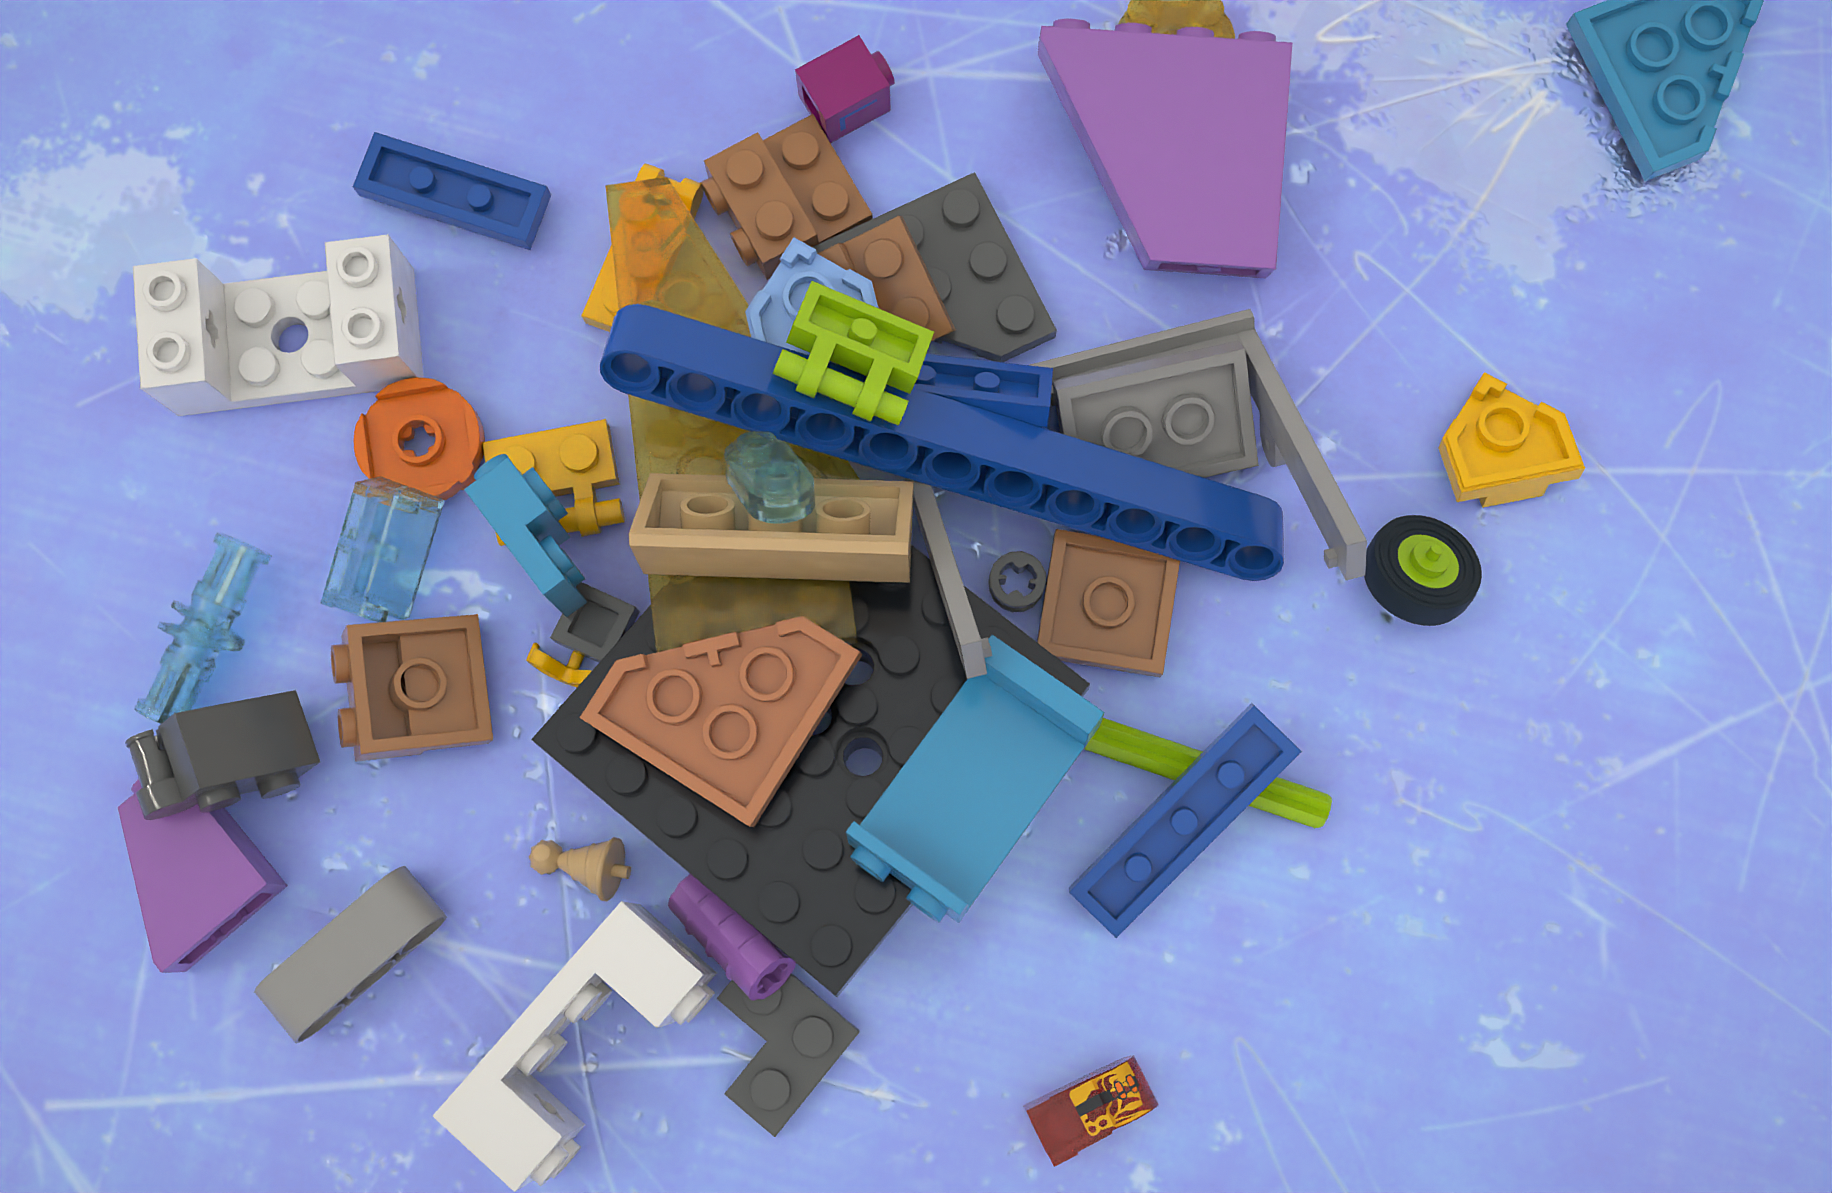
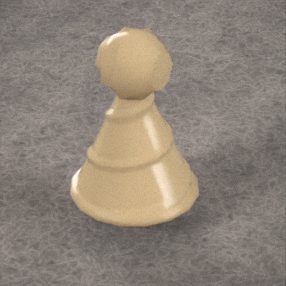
[529,837,631,902]

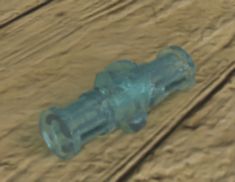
[134,532,272,724]

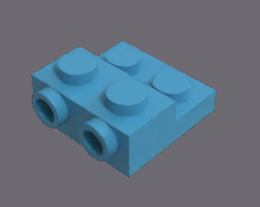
[464,454,587,617]

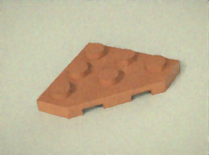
[580,616,862,827]

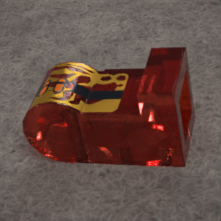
[1023,1055,1159,1167]

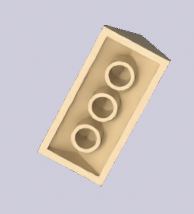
[629,473,914,583]

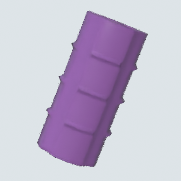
[668,874,796,1001]

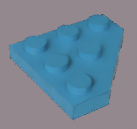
[1566,0,1764,182]

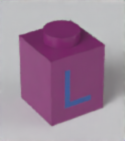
[795,35,895,143]

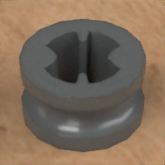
[989,551,1046,612]

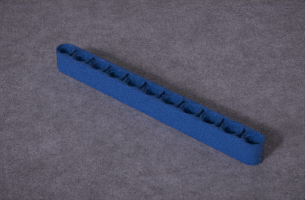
[600,304,1284,581]

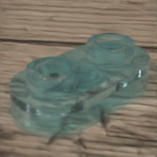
[724,431,815,523]

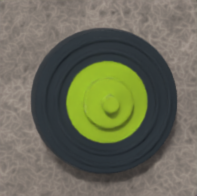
[1364,515,1482,626]

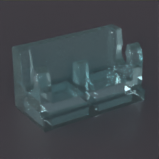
[320,476,445,622]

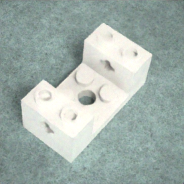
[133,234,424,416]
[433,901,717,1192]

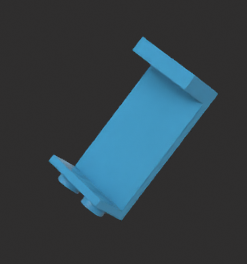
[845,635,1105,923]

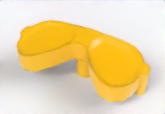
[526,643,591,687]

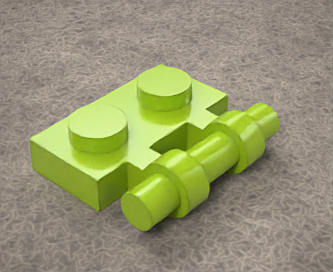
[773,281,934,426]

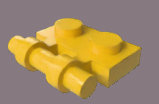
[482,419,625,546]

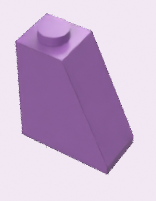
[118,779,288,973]

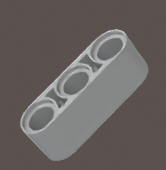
[254,866,447,1044]

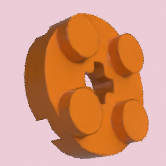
[353,378,485,505]

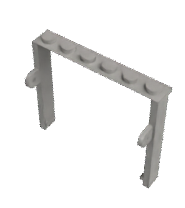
[905,309,1367,679]

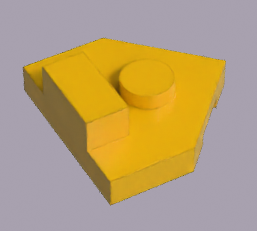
[1438,372,1585,508]

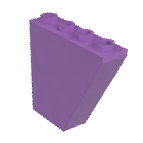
[1038,18,1293,278]

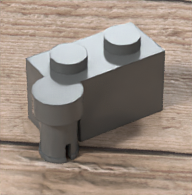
[125,690,320,820]

